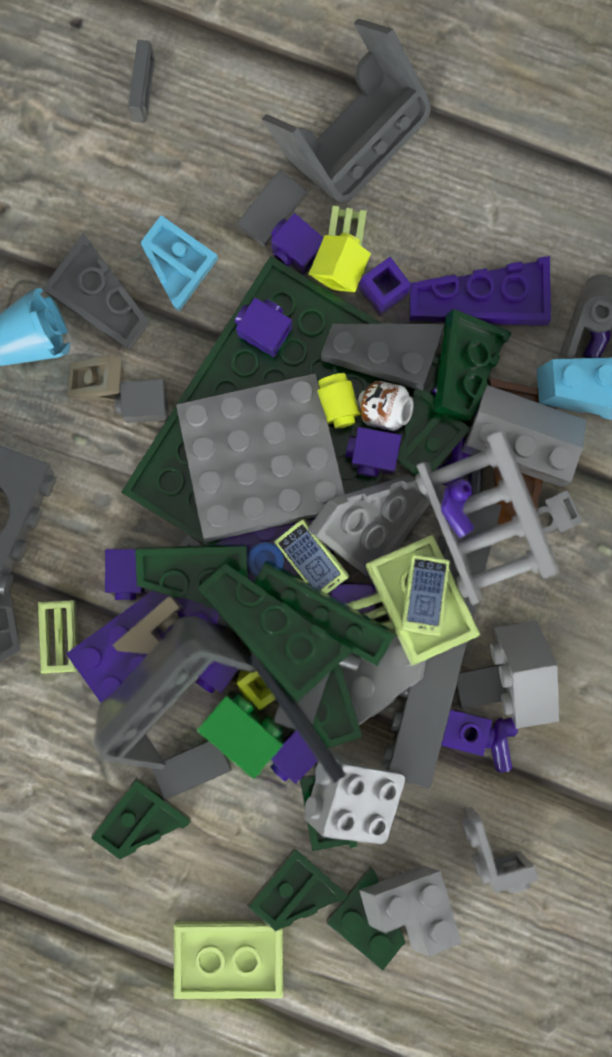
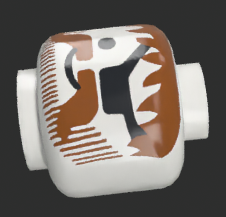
[357,381,414,431]

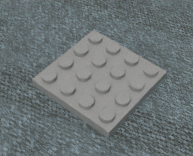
[176,374,345,543]

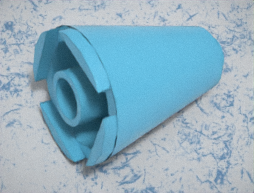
[0,288,70,366]

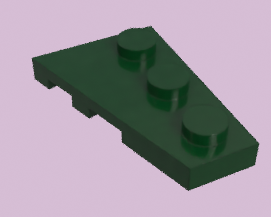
[434,309,512,422]
[135,544,248,609]

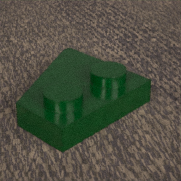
[91,777,191,860]
[247,848,348,931]

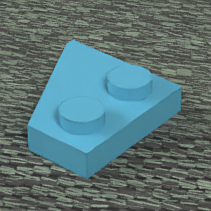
[140,215,218,312]

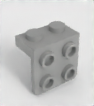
[304,751,405,844]
[461,807,539,893]

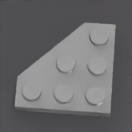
[308,475,431,581]
[312,636,426,733]

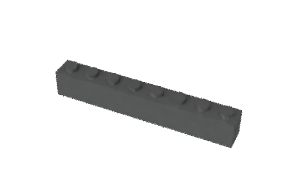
[381,503,502,788]

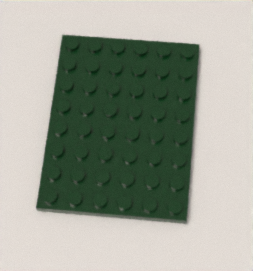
[121,256,440,581]

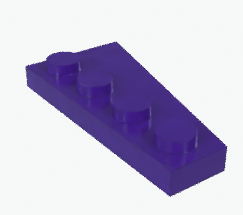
[409,256,551,326]

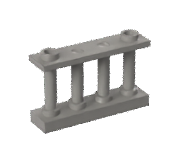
[415,431,560,605]

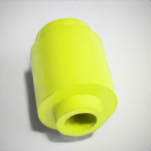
[317,373,361,429]

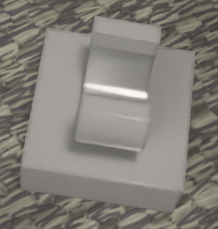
[537,490,582,533]

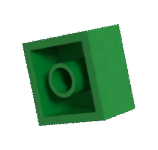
[197,691,285,780]

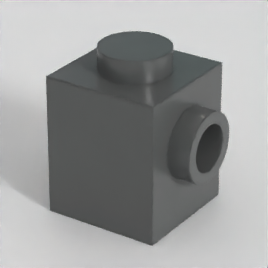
[115,379,169,424]

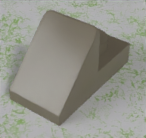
[67,355,124,401]
[113,596,184,654]

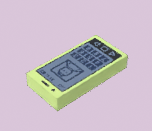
[274,519,349,594]
[401,555,449,636]

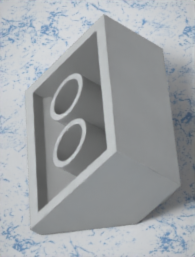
[461,385,587,487]

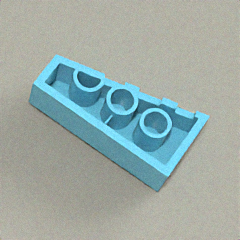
[536,358,612,420]

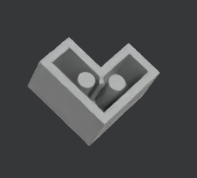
[490,620,559,729]
[359,866,462,956]

